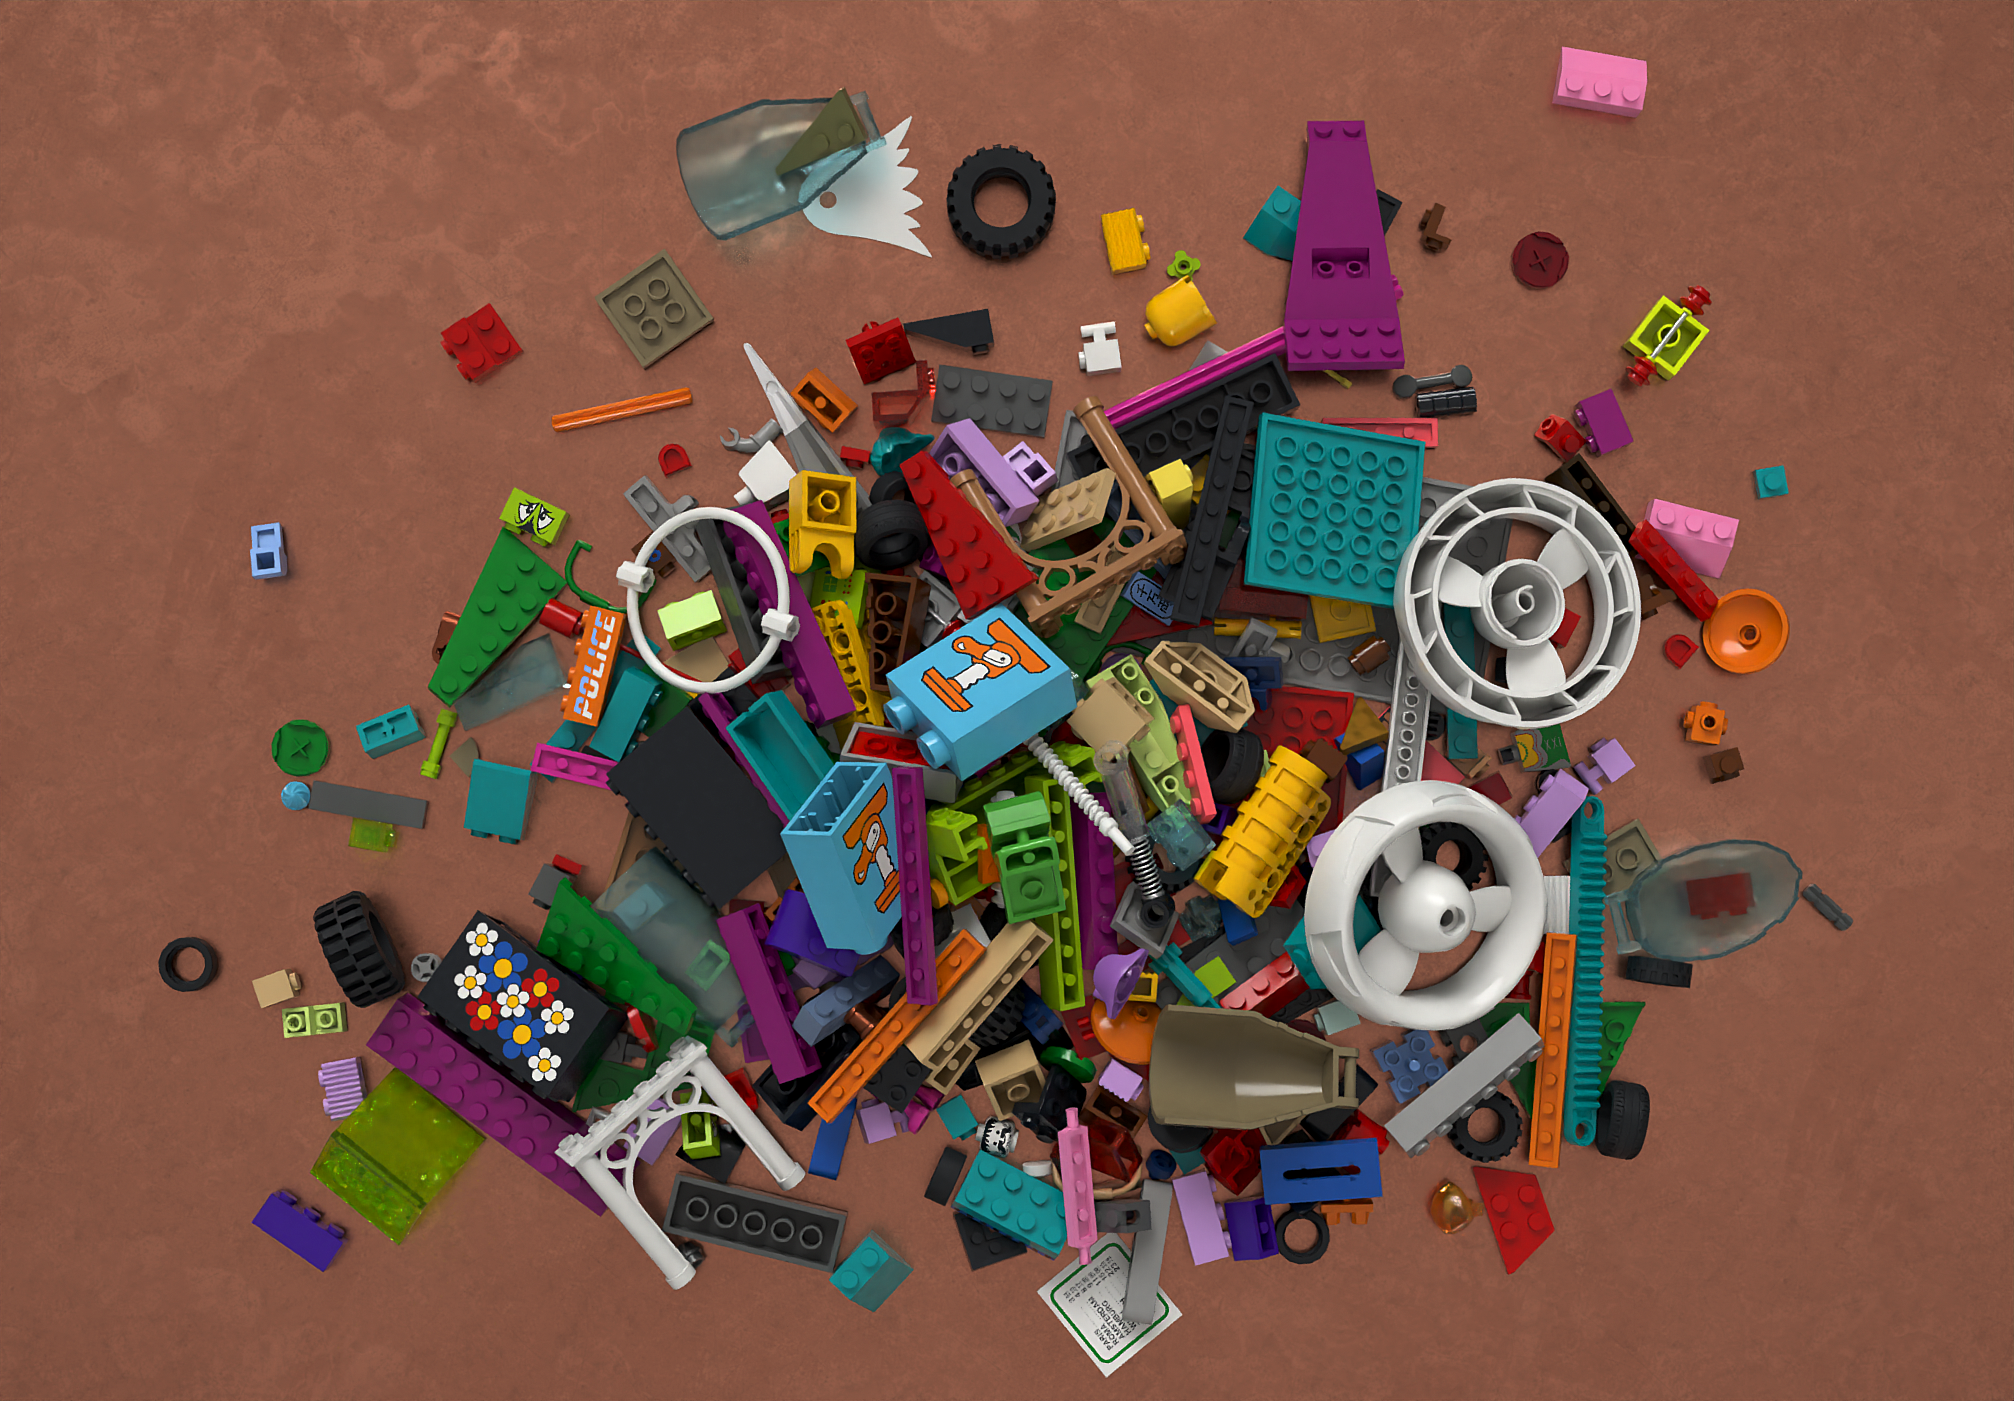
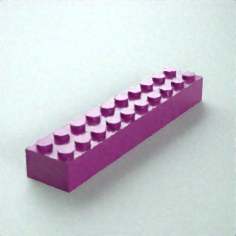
[366,992,641,1217]

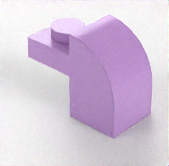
[1003,441,1058,497]

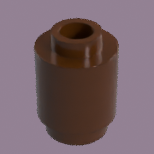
[1347,635,1391,676]

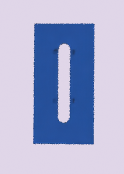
[1259,1137,1383,1205]

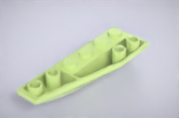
[1075,654,1197,830]

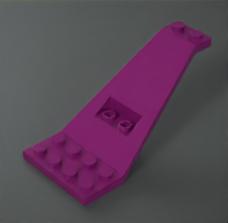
[1283,120,1405,371]

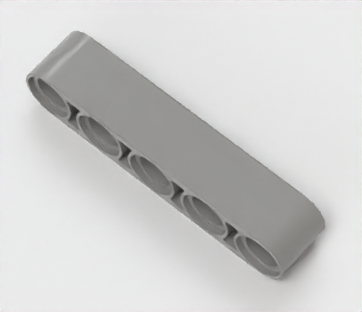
[1122,1179,1173,1325]

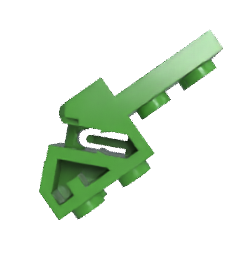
[982,791,1066,924]

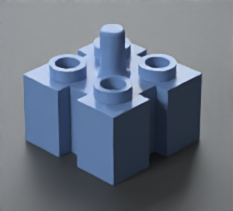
[1369,1029,1449,1104]

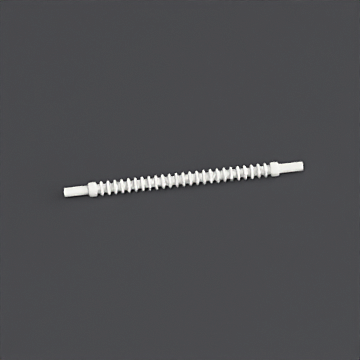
[1023,733,1135,856]

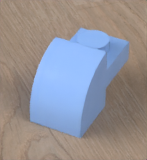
[250,522,287,580]

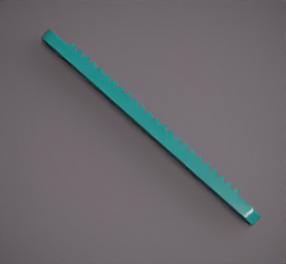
[1564,796,1607,1146]

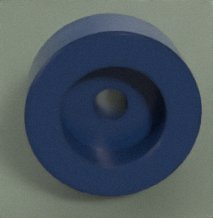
[1146,1150,1177,1180]

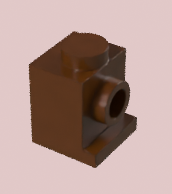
[1703,747,1744,784]

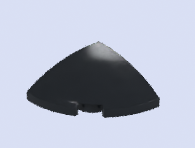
[675,1124,746,1184]

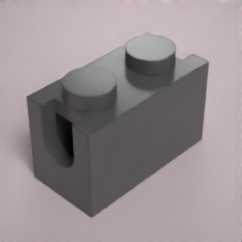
[1094,1199,1152,1233]

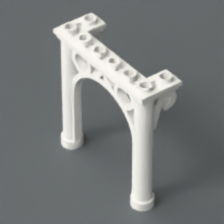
[555,1035,805,1290]

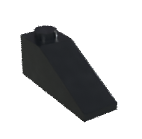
[903,309,994,355]

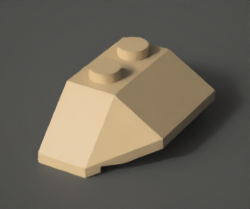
[1144,641,1255,733]

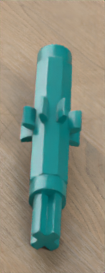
[1148,942,1221,1008]

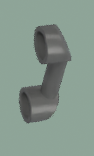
[1392,365,1472,400]

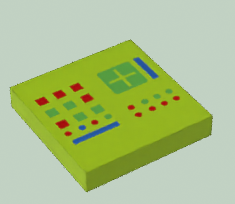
[810,567,871,629]

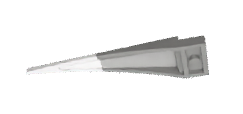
[744,343,872,517]

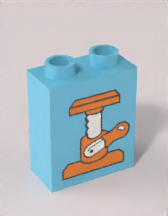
[883,603,1077,781]
[780,762,931,955]

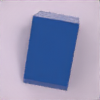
[1333,732,1384,790]

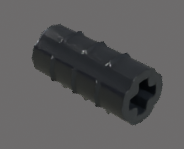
[1416,387,1477,418]

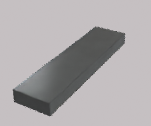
[308,780,428,829]

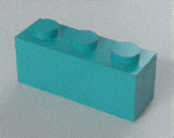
[589,667,663,762]

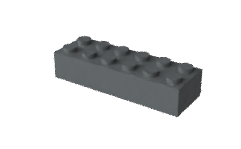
[695,501,792,685]
[662,1171,848,1273]

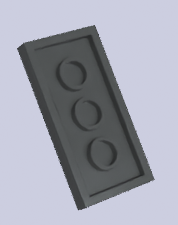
[931,364,1053,439]

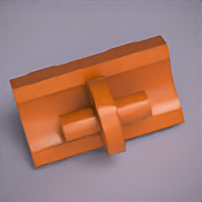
[1319,1198,1373,1225]

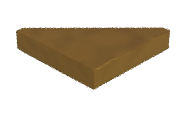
[1340,697,1389,755]

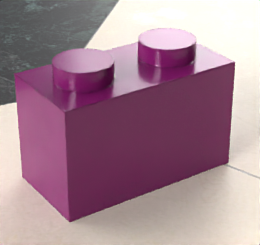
[1574,388,1634,458]

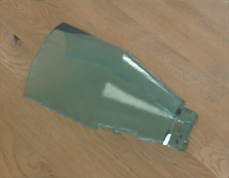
[676,91,888,241]
[590,846,755,1048]

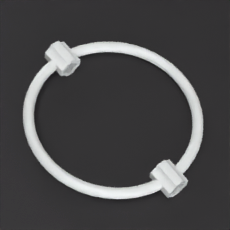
[616,507,800,694]

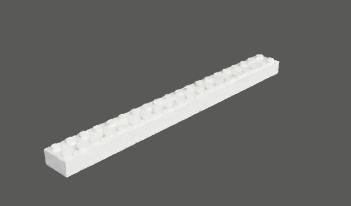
[1368,601,1442,897]

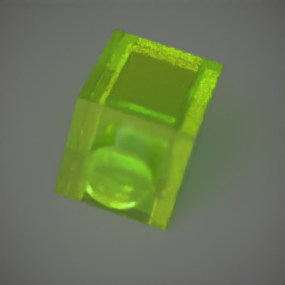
[348,818,396,852]

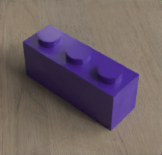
[251,1190,348,1272]

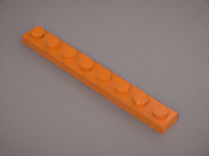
[808,929,987,1123]
[1529,932,1577,1168]

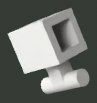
[1078,322,1122,376]

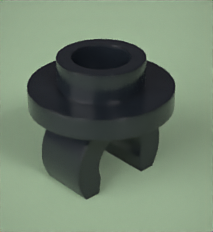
[1426,711,1445,740]

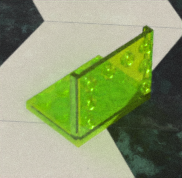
[310,1067,485,1245]

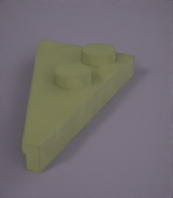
[775,87,868,176]

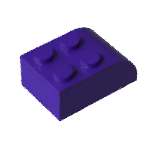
[764,889,860,978]

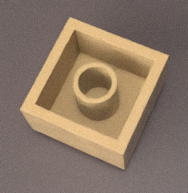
[975,1040,1046,1122]

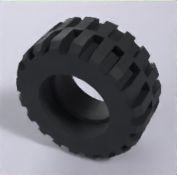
[946,144,1056,260]
[313,891,405,1008]

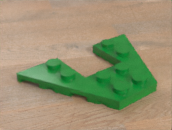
[572,991,716,1112]
[1479,1001,1646,1119]

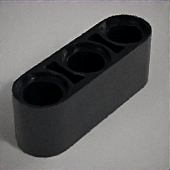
[1299,1064,1378,1142]

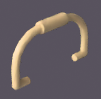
[1050,1146,1142,1200]

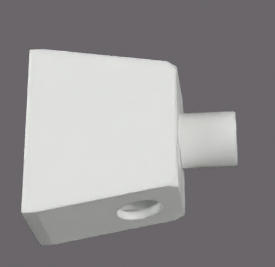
[734,440,796,510]

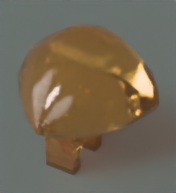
[1430,1181,1484,1235]

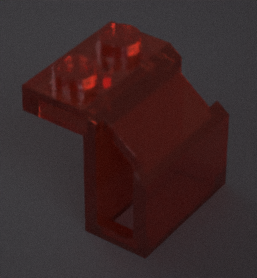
[871,360,936,429]
[1050,1117,1143,1183]

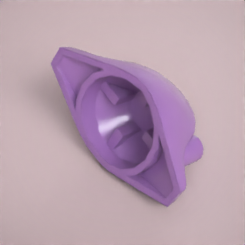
[1093,948,1149,1019]

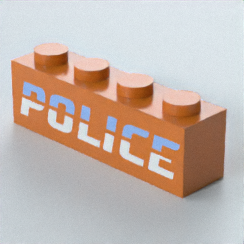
[560,605,627,727]

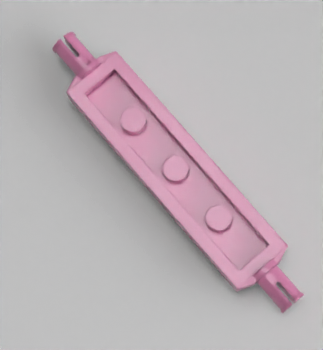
[1058,1108,1098,1265]

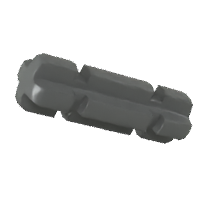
[1803,884,1853,931]

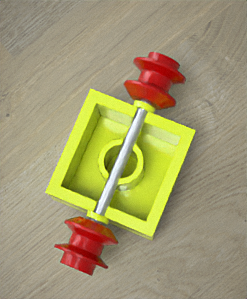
[1623,285,1712,387]

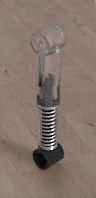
[1093,740,1175,929]

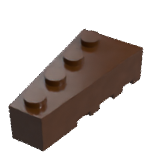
[865,572,931,697]

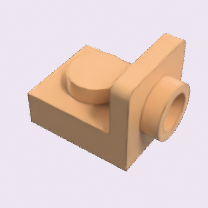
[1443,748,1491,779]

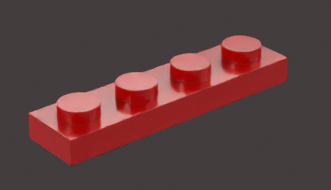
[1628,519,1719,622]

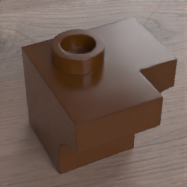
[1637,573,1677,620]

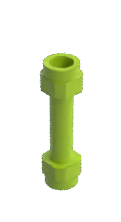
[420,708,458,779]

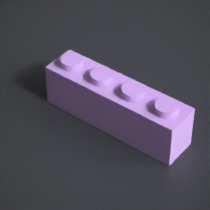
[929,418,1039,527]

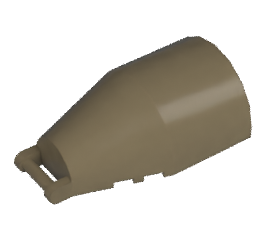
[1149,1004,1359,1131]

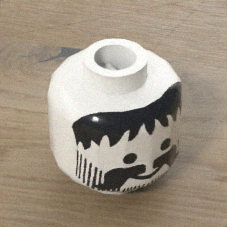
[975,1116,1019,1158]

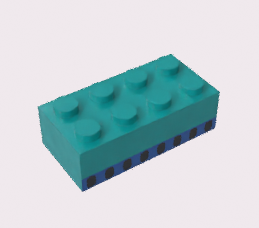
[950,1150,1067,1261]

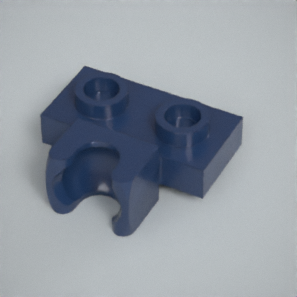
[1223,657,1284,711]

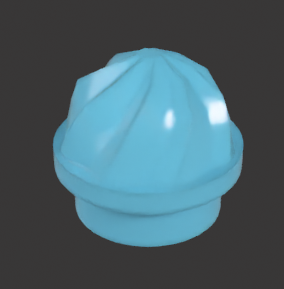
[281,781,311,810]

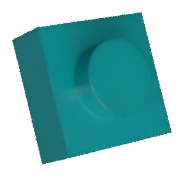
[1753,465,1789,499]

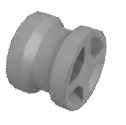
[411,953,442,982]

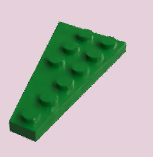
[428,526,568,708]

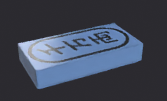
[1120,571,1174,626]

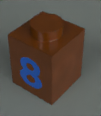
[631,531,677,579]

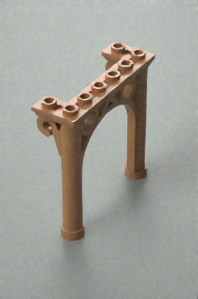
[950,396,1188,638]

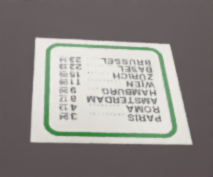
[1037,1233,1183,1378]

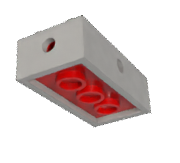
[840,722,964,803]

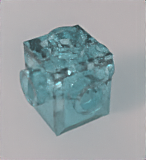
[1178,894,1223,942]

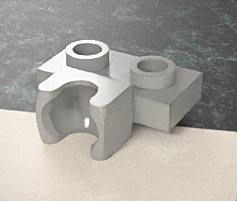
[1229,617,1290,663]

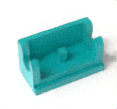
[356,704,426,759]

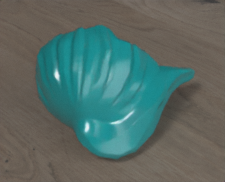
[870,427,935,476]

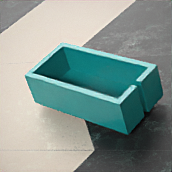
[726,690,834,821]

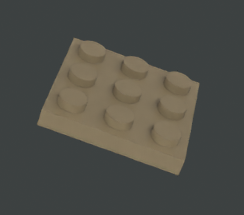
[594,249,714,369]

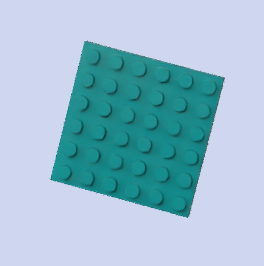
[1244,413,1425,609]

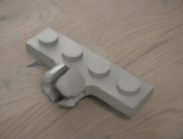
[623,475,711,582]

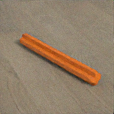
[551,387,692,432]

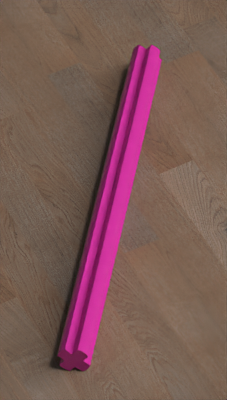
[1104,274,1404,429]

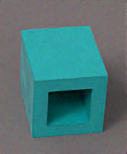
[936,1093,979,1141]

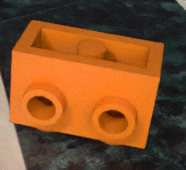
[790,368,858,433]

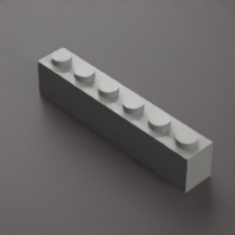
[1384,1013,1545,1158]

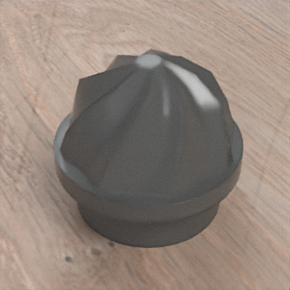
[677,1242,705,1269]

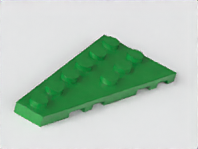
[536,877,698,1035]

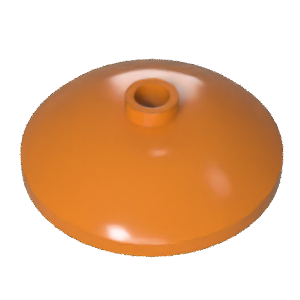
[1703,589,1790,674]
[1091,999,1162,1065]

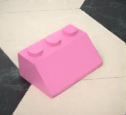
[1552,47,1647,118]
[1635,499,1739,579]

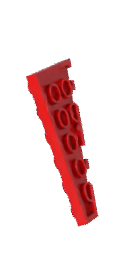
[900,451,1039,620]

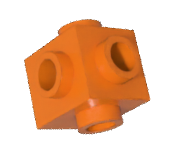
[1683,701,1728,746]

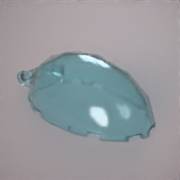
[1604,839,1803,962]

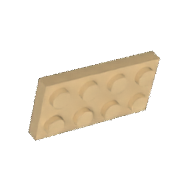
[1020,468,1116,552]

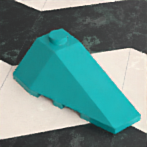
[1243,186,1301,262]

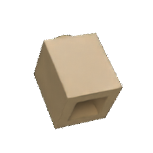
[252,969,301,1008]

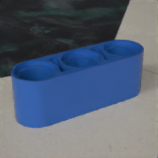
[808,1098,858,1181]

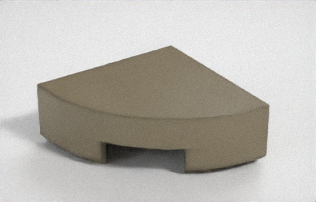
[449,737,479,778]

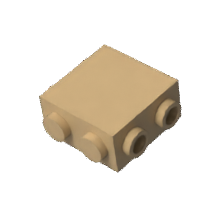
[1067,677,1154,763]

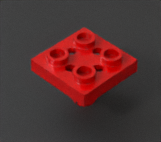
[845,317,916,384]

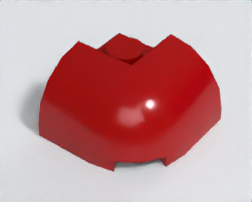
[1200,1128,1267,1196]

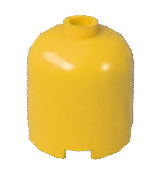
[1144,274,1217,346]

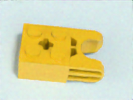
[789,470,856,579]

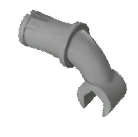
[720,418,784,453]

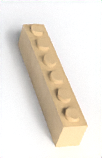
[904,919,1054,1073]

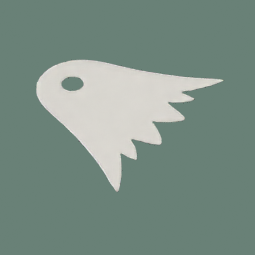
[801,116,932,257]

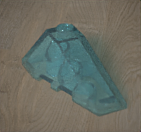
[454,633,571,731]

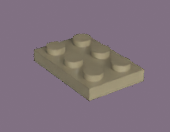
[1562,818,1668,905]

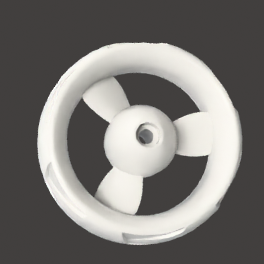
[1393,478,1641,729]
[1304,780,1548,1031]

